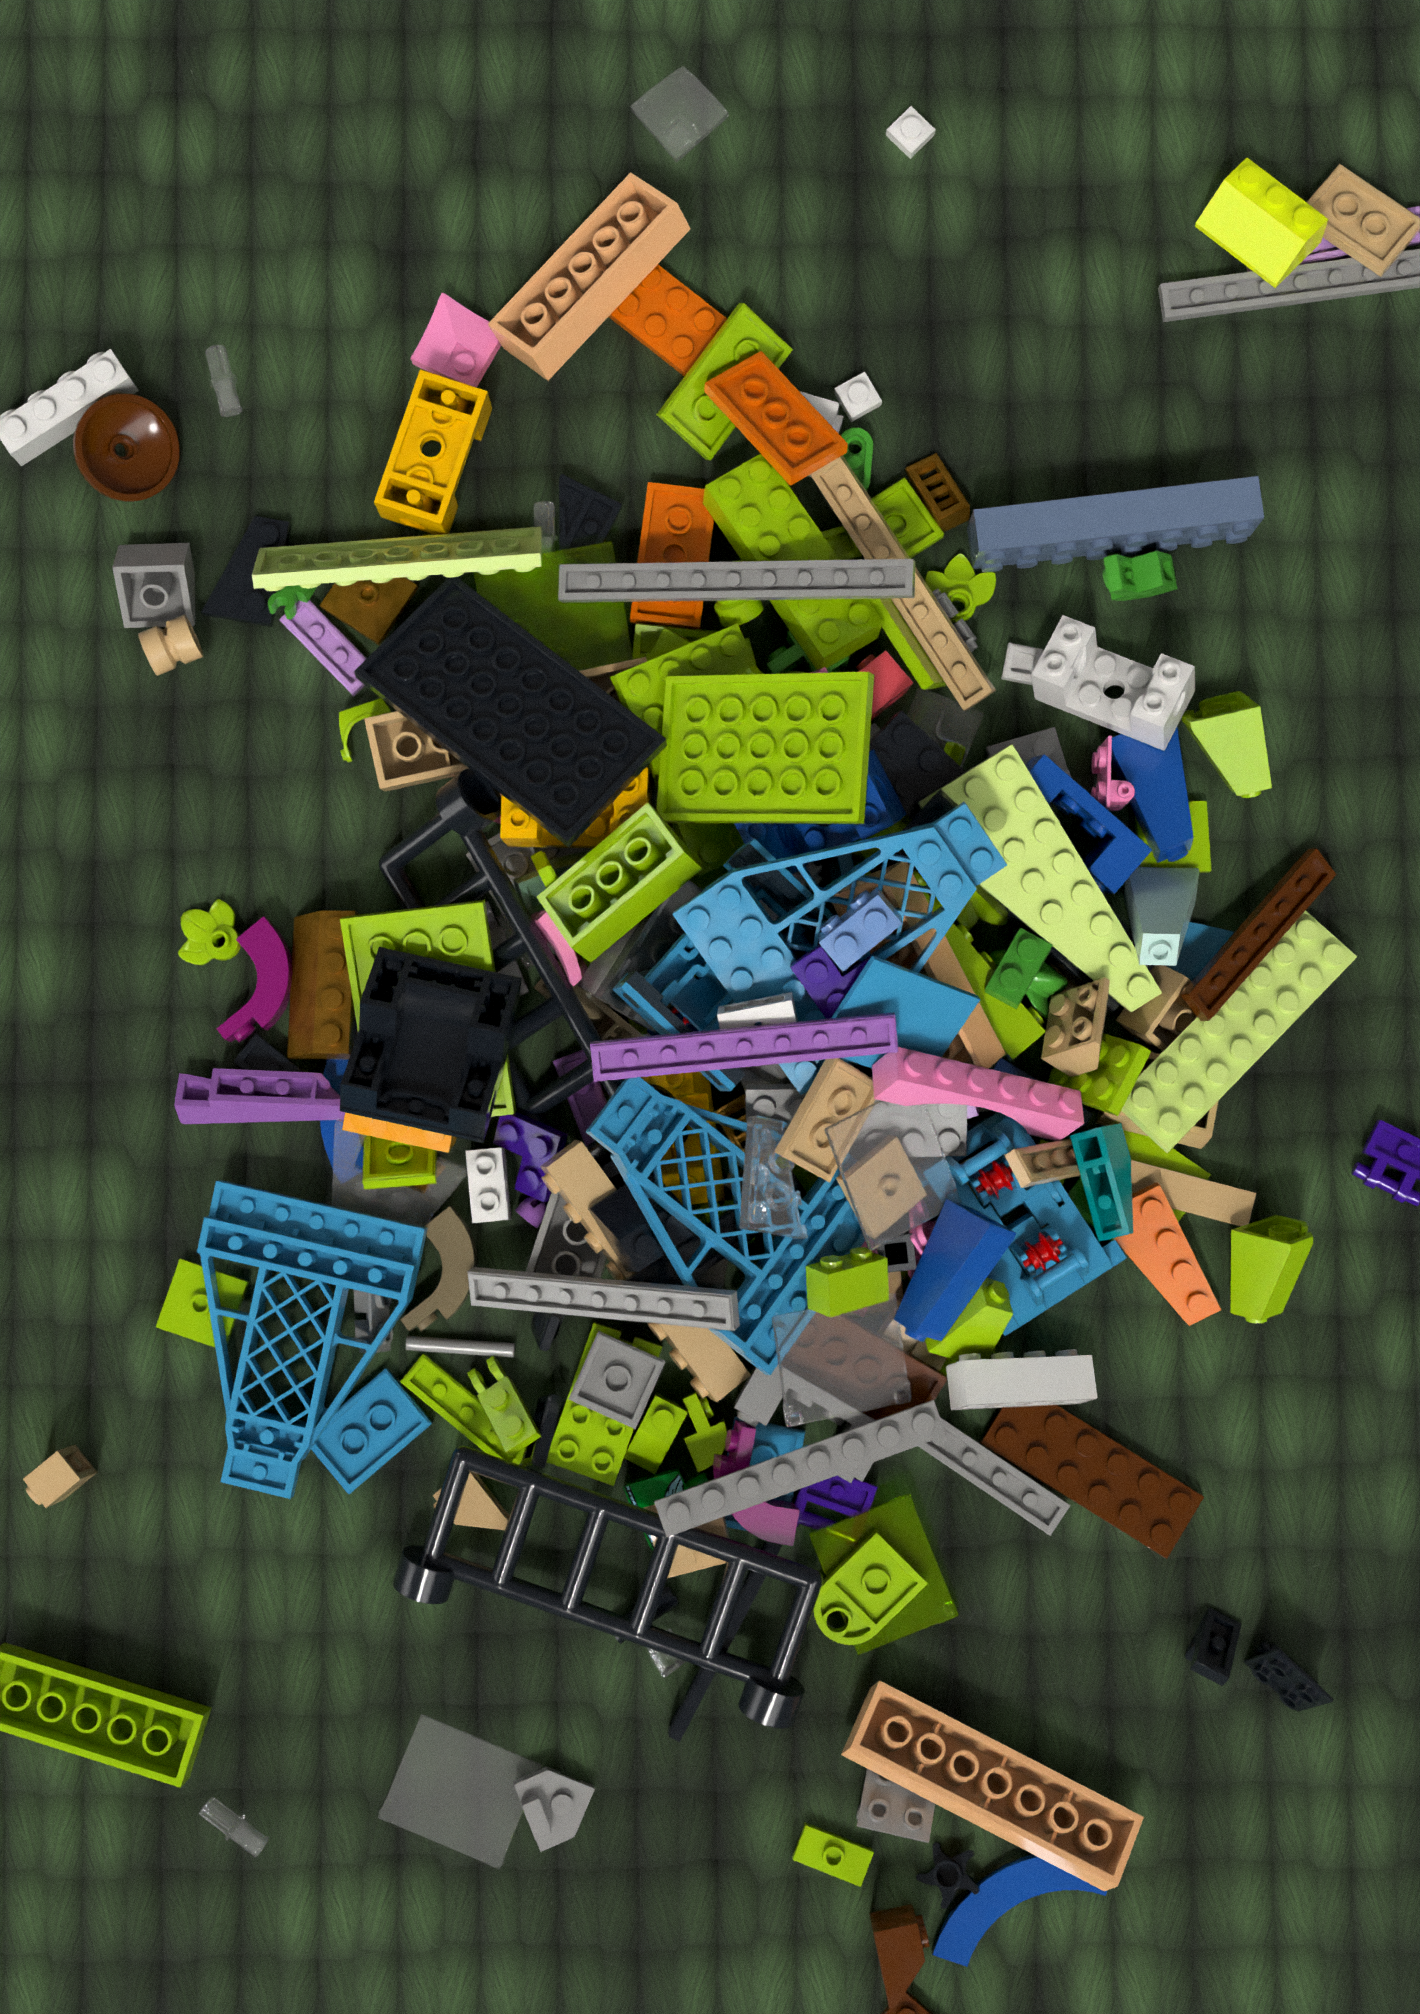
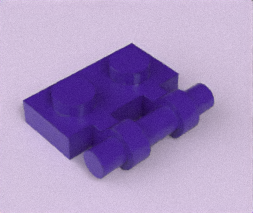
[1351,1120,1420,1206]

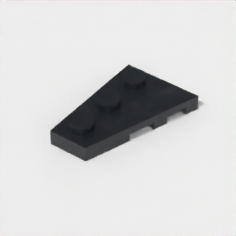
[201,516,292,627]

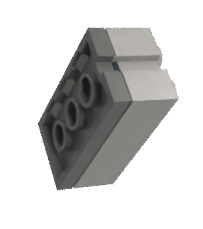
[578,880,704,1032]

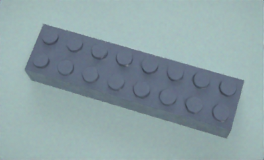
[967,476,1264,573]

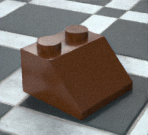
[869,1904,930,2008]

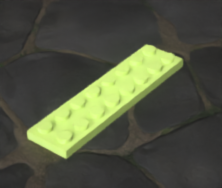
[252,527,543,591]
[1121,910,1357,1153]

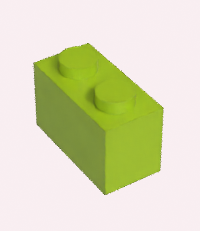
[806,1247,889,1317]

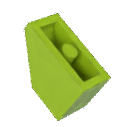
[624,1392,688,1474]

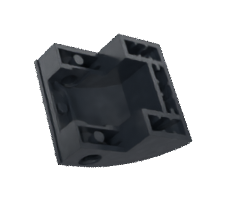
[340,947,522,1143]

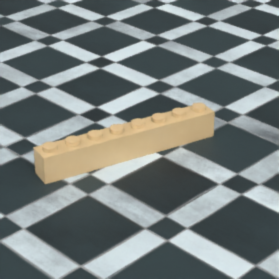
[540,1140,751,1402]

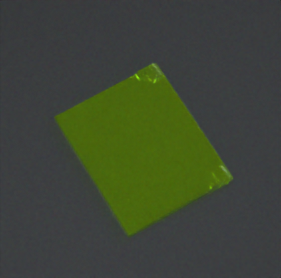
[809,1494,959,1655]

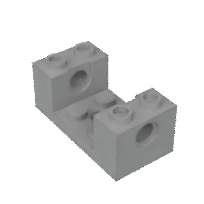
[734,1364,875,1483]

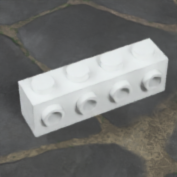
[0,349,139,466]
[946,1349,1097,1410]

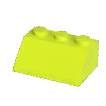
[1195,158,1328,288]

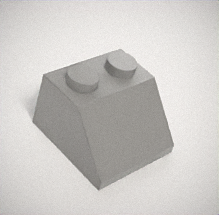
[112,543,195,628]

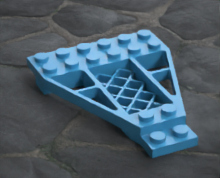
[672,801,1007,1095]
[585,1077,868,1375]
[197,1180,428,1499]

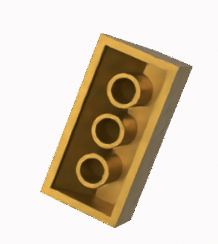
[287,911,360,1059]

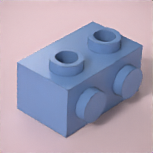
[818,887,902,971]

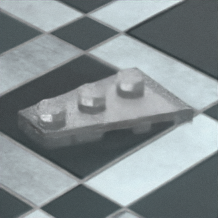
[739,1115,808,1239]

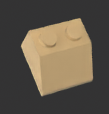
[1116,965,1197,1054]

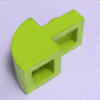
[683,1391,727,1472]

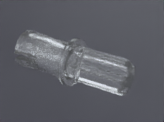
[205,345,243,417]
[533,501,558,573]
[200,1797,269,1858]

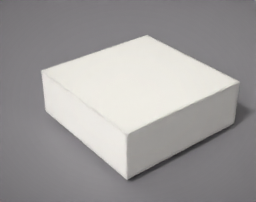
[1001,643,1043,685]

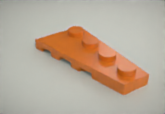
[1113,1182,1221,1326]

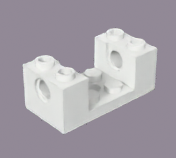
[1031,615,1195,751]

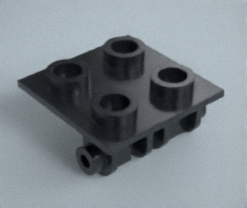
[1244,1640,1334,1712]

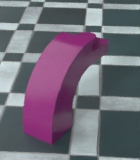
[216,916,292,1042]
[713,1420,800,1546]

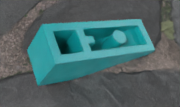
[1070,1123,1133,1242]

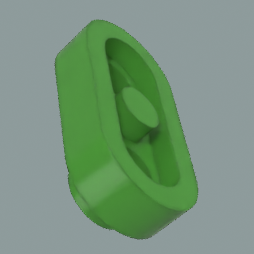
[841,428,873,491]

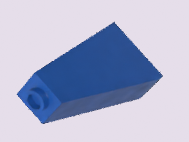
[1111,728,1194,863]
[893,1199,1016,1342]

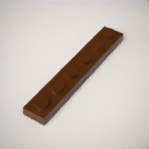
[1180,848,1337,1021]

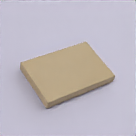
[1307,164,1420,277]
[774,1058,876,1183]

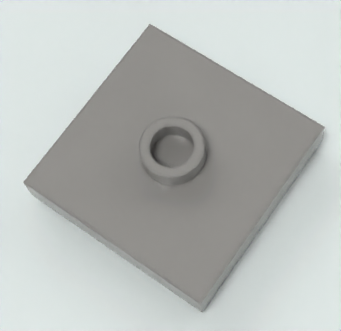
[569,1331,666,1429]

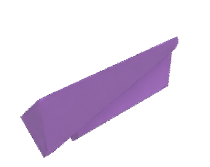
[174,1068,345,1124]

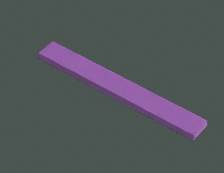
[590,1012,898,1082]

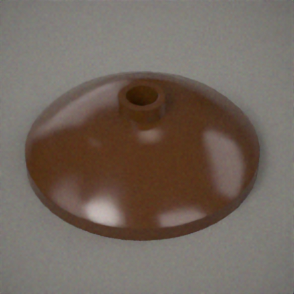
[73,394,180,502]

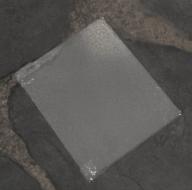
[824,1100,962,1250]
[772,1293,912,1427]
[378,1714,542,1869]

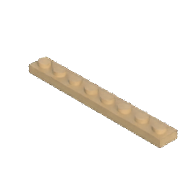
[810,455,996,711]

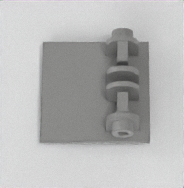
[856,1769,935,1843]

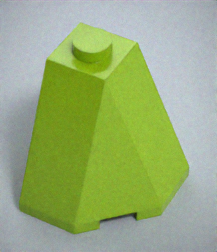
[1182,691,1272,798]
[1230,1215,1313,1323]
[925,1278,1013,1361]

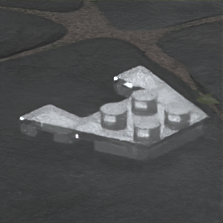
[332,1118,467,1227]

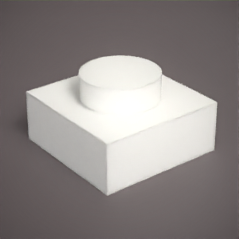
[886,106,936,159]
[834,372,882,422]

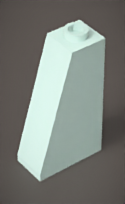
[1124,867,1199,966]

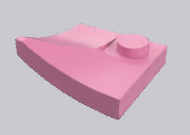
[411,293,501,388]
[531,910,587,986]

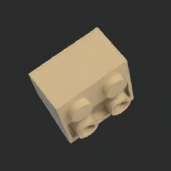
[1041,978,1110,1077]

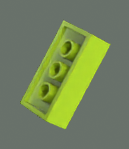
[537,802,703,962]

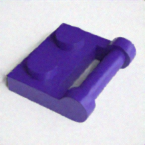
[794,1475,877,1548]

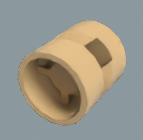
[138,614,204,676]

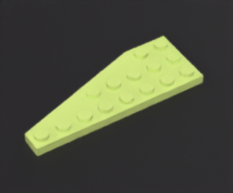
[917,744,1162,1012]

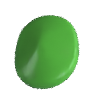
[989,950,1068,1018]

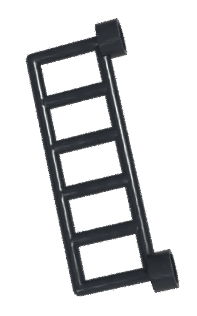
[379,769,683,1164]
[392,1446,823,1728]

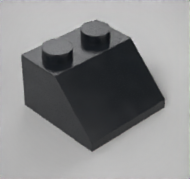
[588,1172,695,1272]

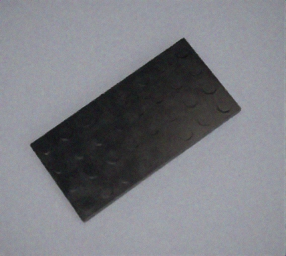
[354,577,667,848]

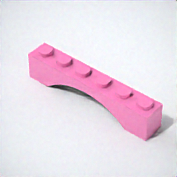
[872,1047,1084,1141]

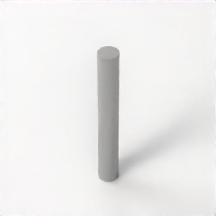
[406,1336,515,1358]

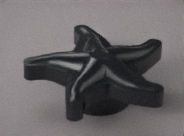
[917,1842,980,1909]

